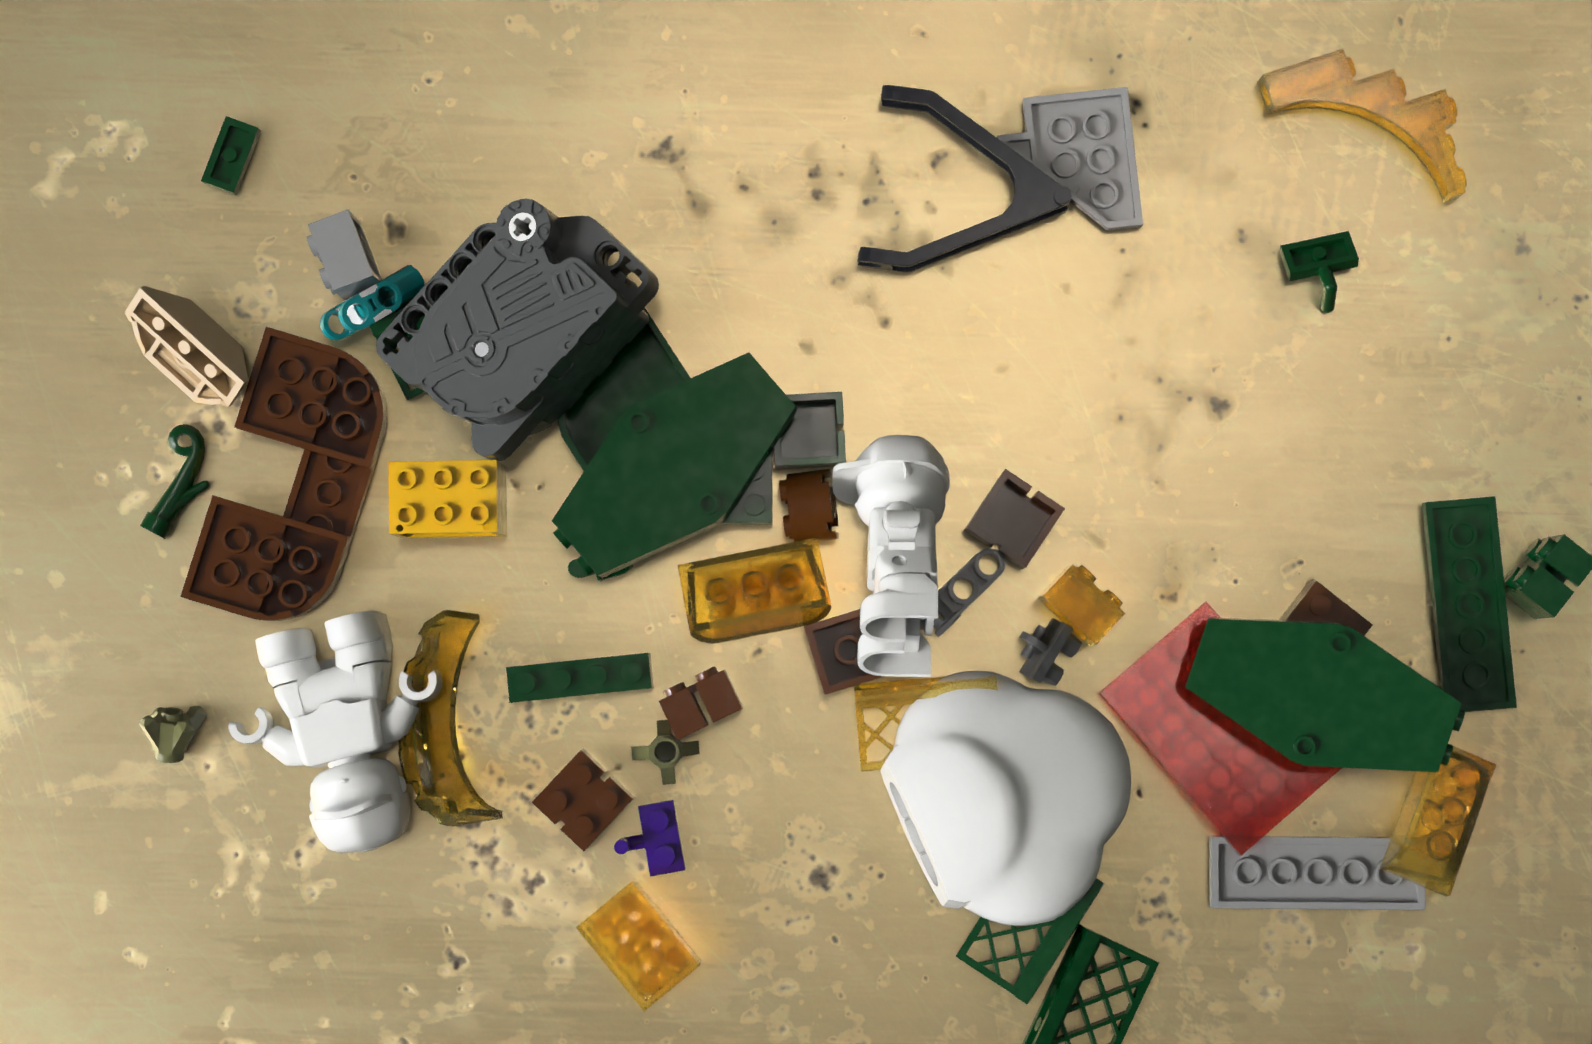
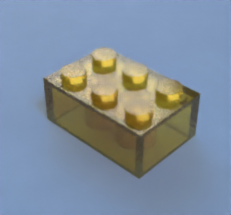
[576,878,701,1012]

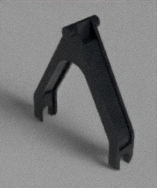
[857,85,1072,273]

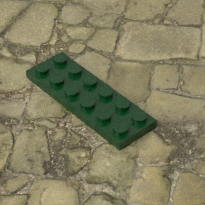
[1422,496,1517,712]

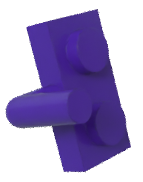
[614,800,686,877]

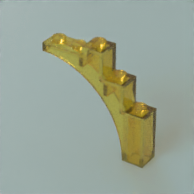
[1257,49,1467,203]

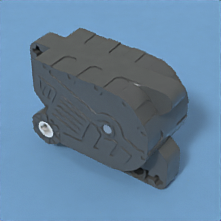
[376,198,659,461]

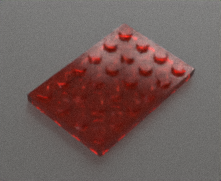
[1099,601,1342,856]

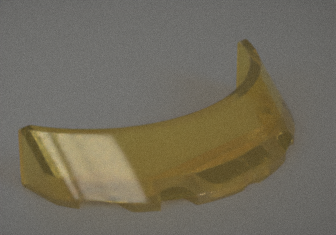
[398,610,503,827]

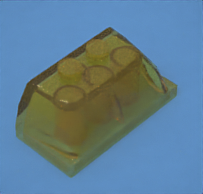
[678,537,832,644]
[1380,746,1496,896]

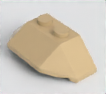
[125,286,248,407]

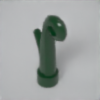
[140,424,210,539]

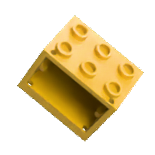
[388,460,507,538]

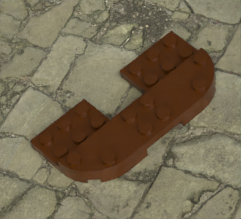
[180,327,387,621]

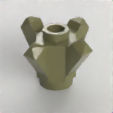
[139,706,206,763]
[631,720,700,785]

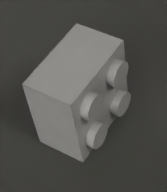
[307,209,382,300]

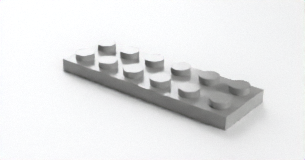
[1209,836,1425,910]

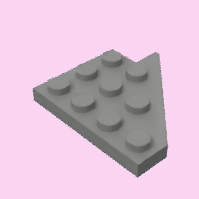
[997,87,1143,231]

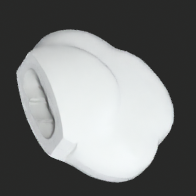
[880,671,1131,926]

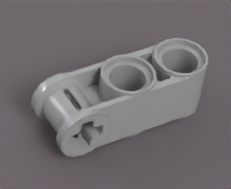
[933,548,1005,637]

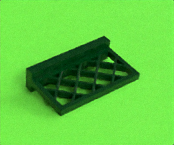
[956,878,1105,1004]
[1022,924,1159,1044]

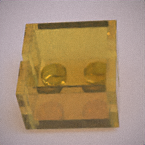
[1037,564,1126,646]

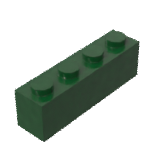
[506,653,654,703]

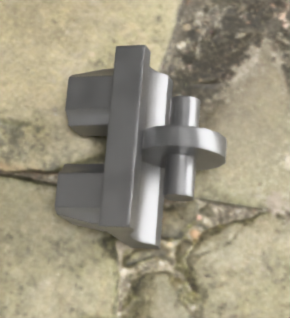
[1019,618,1082,686]

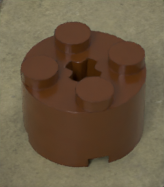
[779,469,839,544]

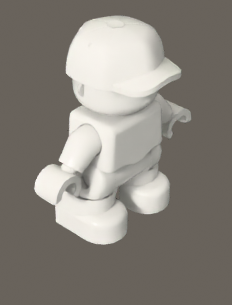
[832,435,951,677]
[228,611,443,853]

